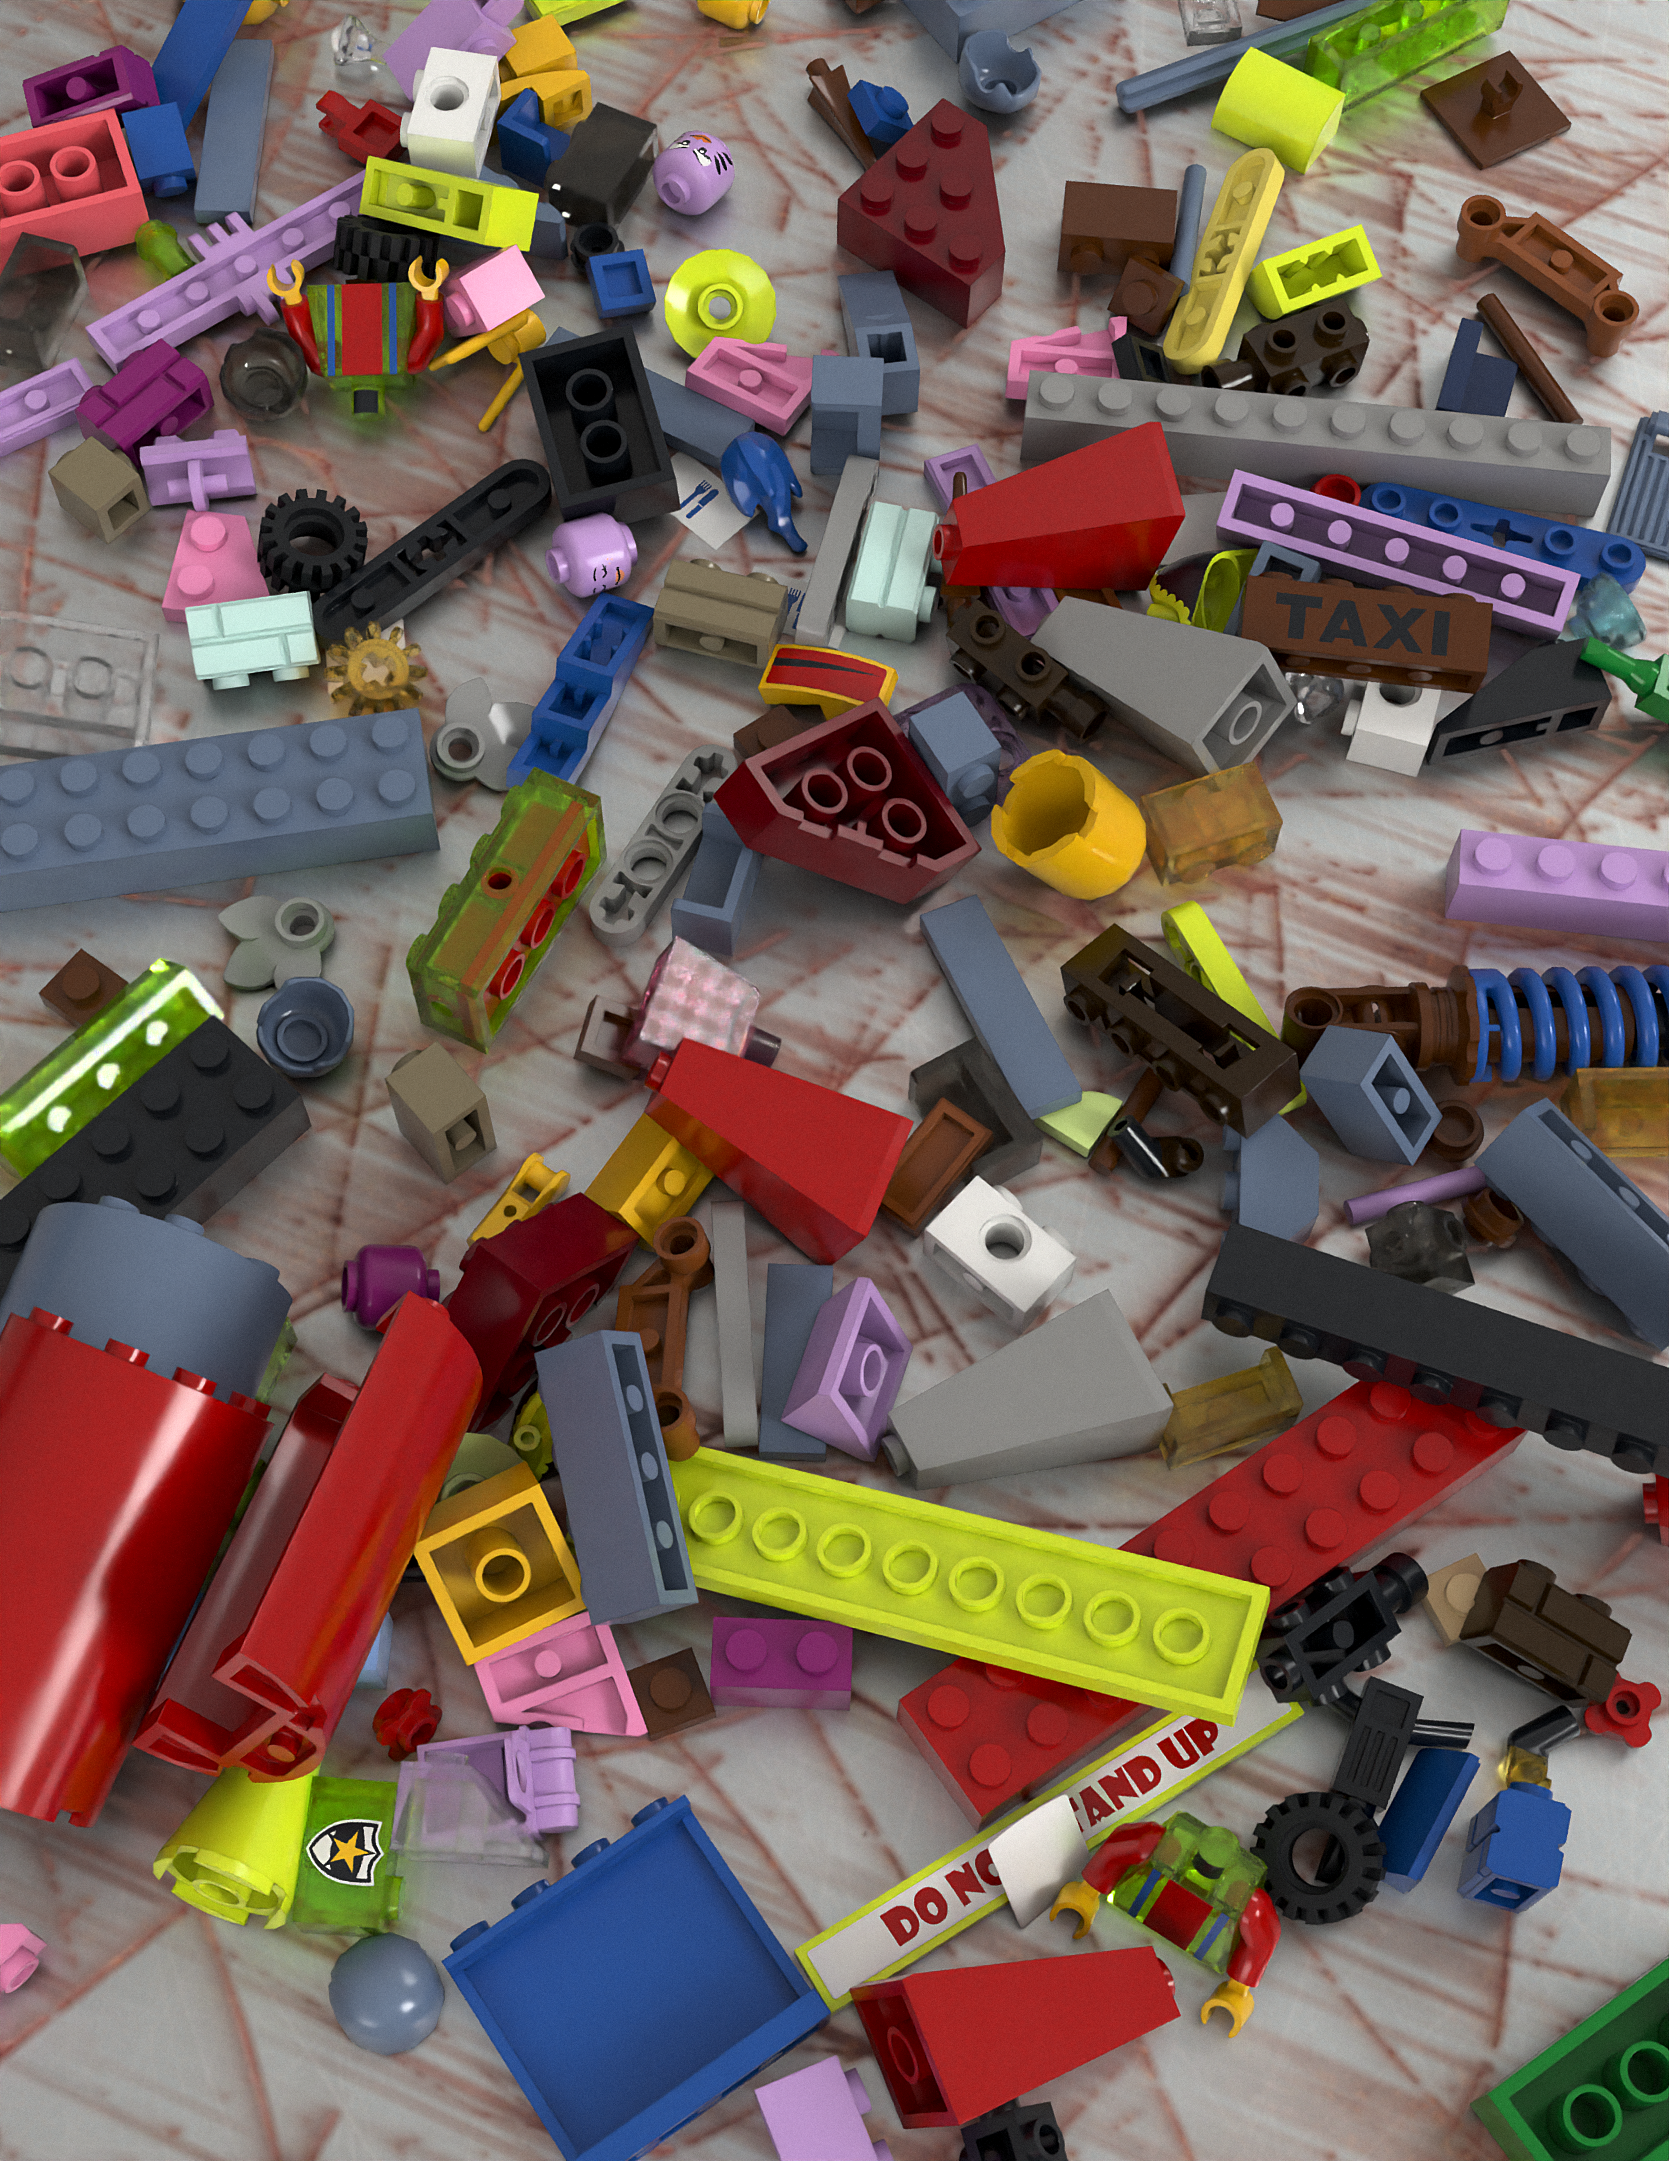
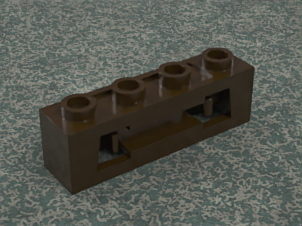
[1060,923,1302,1139]

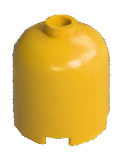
[991,749,1146,900]

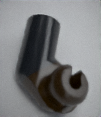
[1108,1114,1204,1179]

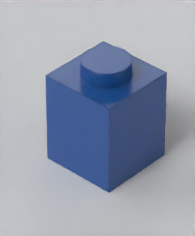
[121,102,197,198]

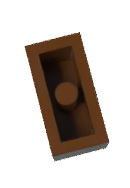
[1057,181,1178,276]

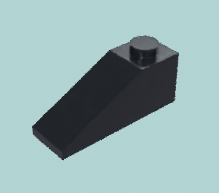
[1425,637,1612,765]

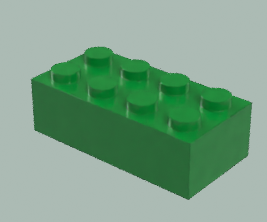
[1470,1954,1669,2161]

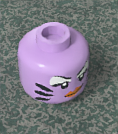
[652,130,735,216]

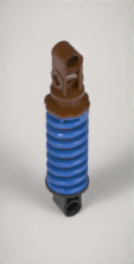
[1280,965,1669,1086]

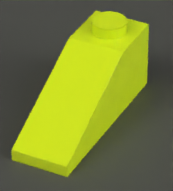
[359,156,539,252]

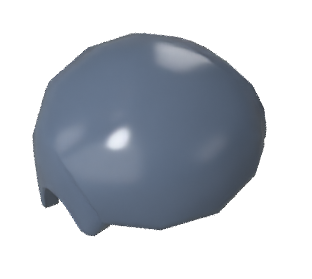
[958,29,1042,114]
[256,977,354,1078]
[328,1932,445,2056]

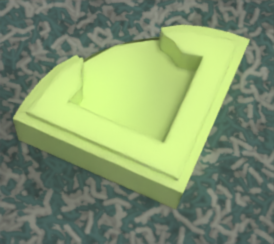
[1034,1091,1123,1158]

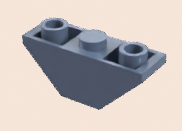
[1220,1113,1319,1250]

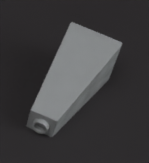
[1030,596,1298,796]
[881,1289,1174,1491]

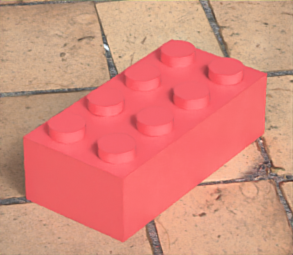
[0,108,154,278]

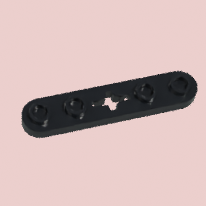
[312,459,552,654]

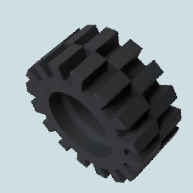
[332,215,440,286]
[257,488,368,603]
[1249,1792,1387,1925]

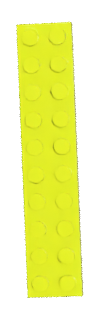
[565,1446,1270,1728]

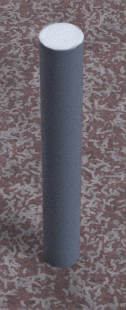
[1169,164,1207,297]

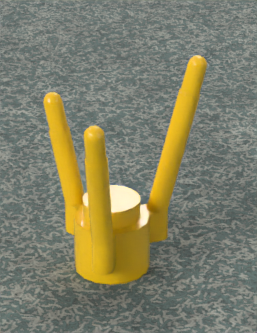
[428,308,546,431]

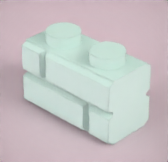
[845,501,943,643]
[185,591,321,690]

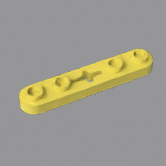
[1163,148,1285,375]

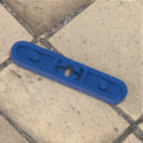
[1359,482,1646,598]

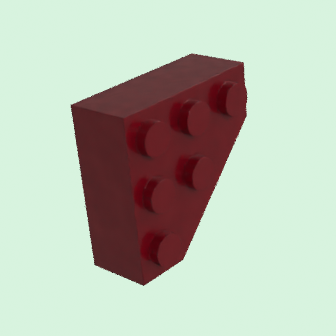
[837,98,1006,330]
[713,696,982,905]
[441,1192,641,1434]

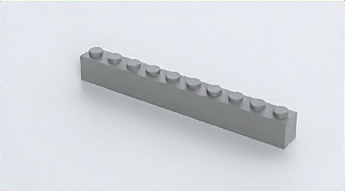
[1020,370,1611,517]

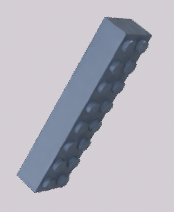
[0,708,441,913]

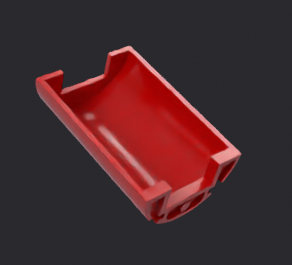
[131,1290,483,1783]
[0,1306,275,1828]

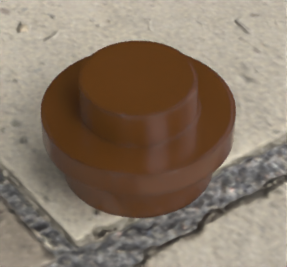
[1424,1100,1484,1163]
[1461,1187,1524,1248]

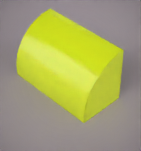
[1211,46,1346,174]
[1244,224,1382,320]

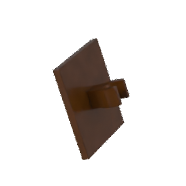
[1420,50,1572,170]

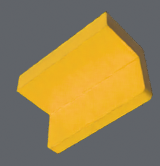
[584,1112,715,1253]

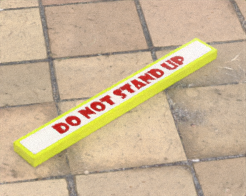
[794,1660,1305,2017]

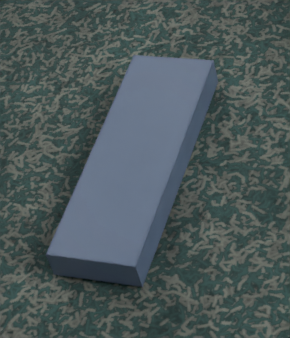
[759,1263,833,1461]

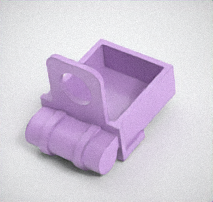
[417,1725,581,1852]

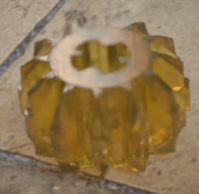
[323,621,428,717]

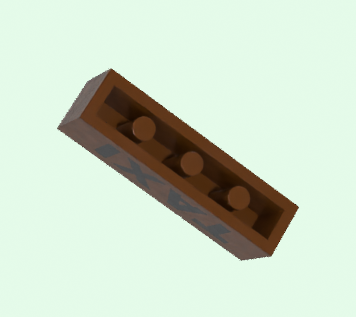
[1236,572,1493,694]

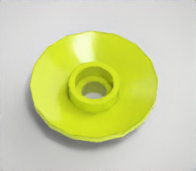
[664,249,776,359]

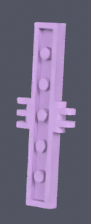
[85,169,376,374]

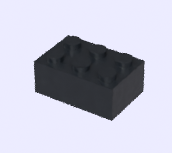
[518,324,681,524]

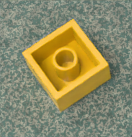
[413,1461,587,1667]

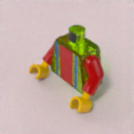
[266,255,450,422]
[1049,1811,1281,2038]

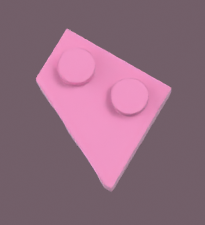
[1005,316,1127,400]
[685,336,839,436]

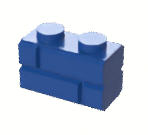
[1457,1782,1572,1914]

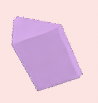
[780,1277,913,1462]

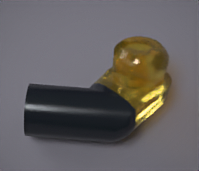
[1502,1705,1580,1790]

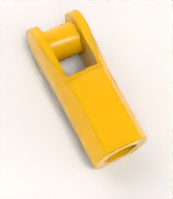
[466,1152,571,1247]

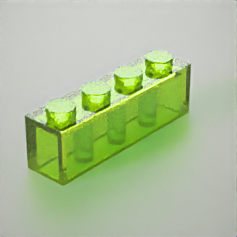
[1303,0,1510,115]
[0,958,225,1181]

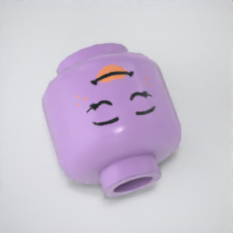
[545,512,638,598]

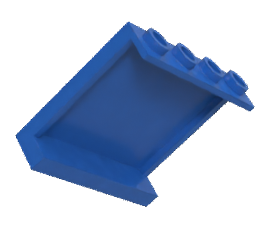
[441,1794,831,2161]

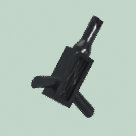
[1314,1676,1475,1885]

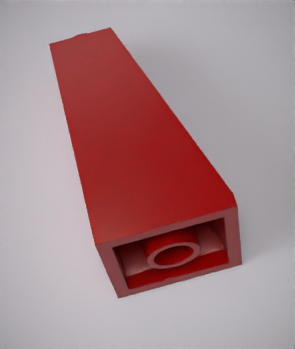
[932,421,1186,591]
[643,1037,914,1266]
[849,1946,1181,2129]

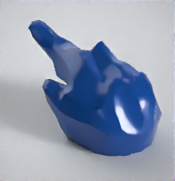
[719,431,808,552]

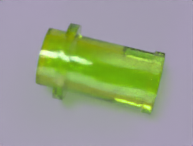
[135,220,197,281]

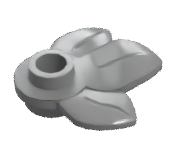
[429,677,536,791]
[217,895,335,990]

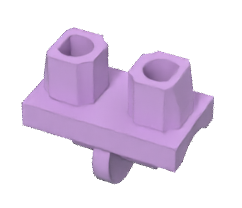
[140,429,256,512]

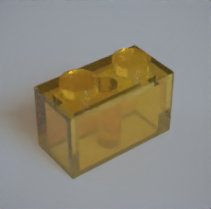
[1138,761,1283,887]

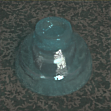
[1566,571,1647,650]

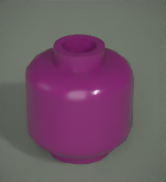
[341,1244,440,1330]

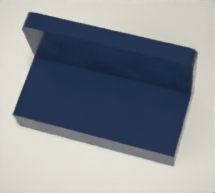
[1435,318,1518,417]

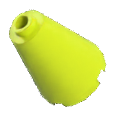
[153,1763,321,1929]

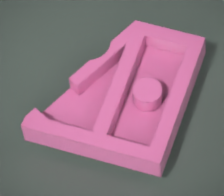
[161,509,270,623]
[474,1611,648,1738]

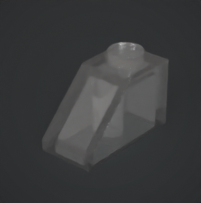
[390,1751,550,1869]

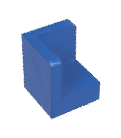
[497,88,578,191]

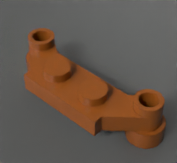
[1456,195,1639,358]
[615,1216,715,1462]

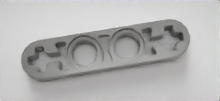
[794,454,879,648]
[589,744,738,948]
[711,1200,759,1448]

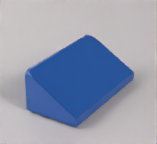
[1376,1747,1481,1894]

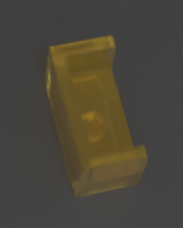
[1560,1067,1669,1157]
[1159,1345,1304,1471]

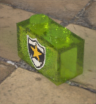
[292,1776,415,1938]

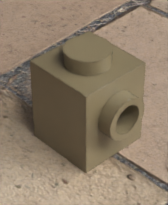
[48,436,151,545]

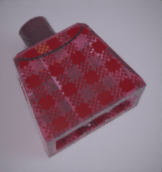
[619,936,782,1070]

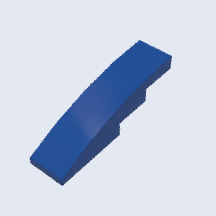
[506,592,654,805]

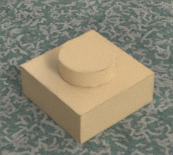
[1420,1552,1487,1648]

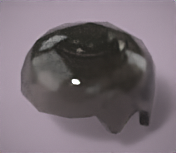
[219,327,309,422]

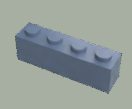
[1473,1097,1669,1351]
[534,1330,699,1626]

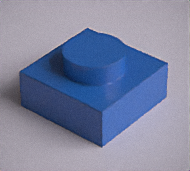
[847,79,914,145]
[585,249,657,319]

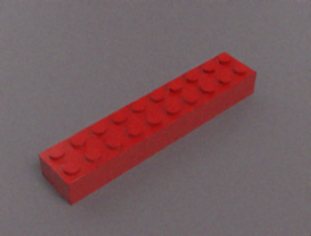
[896,1380,1528,1833]

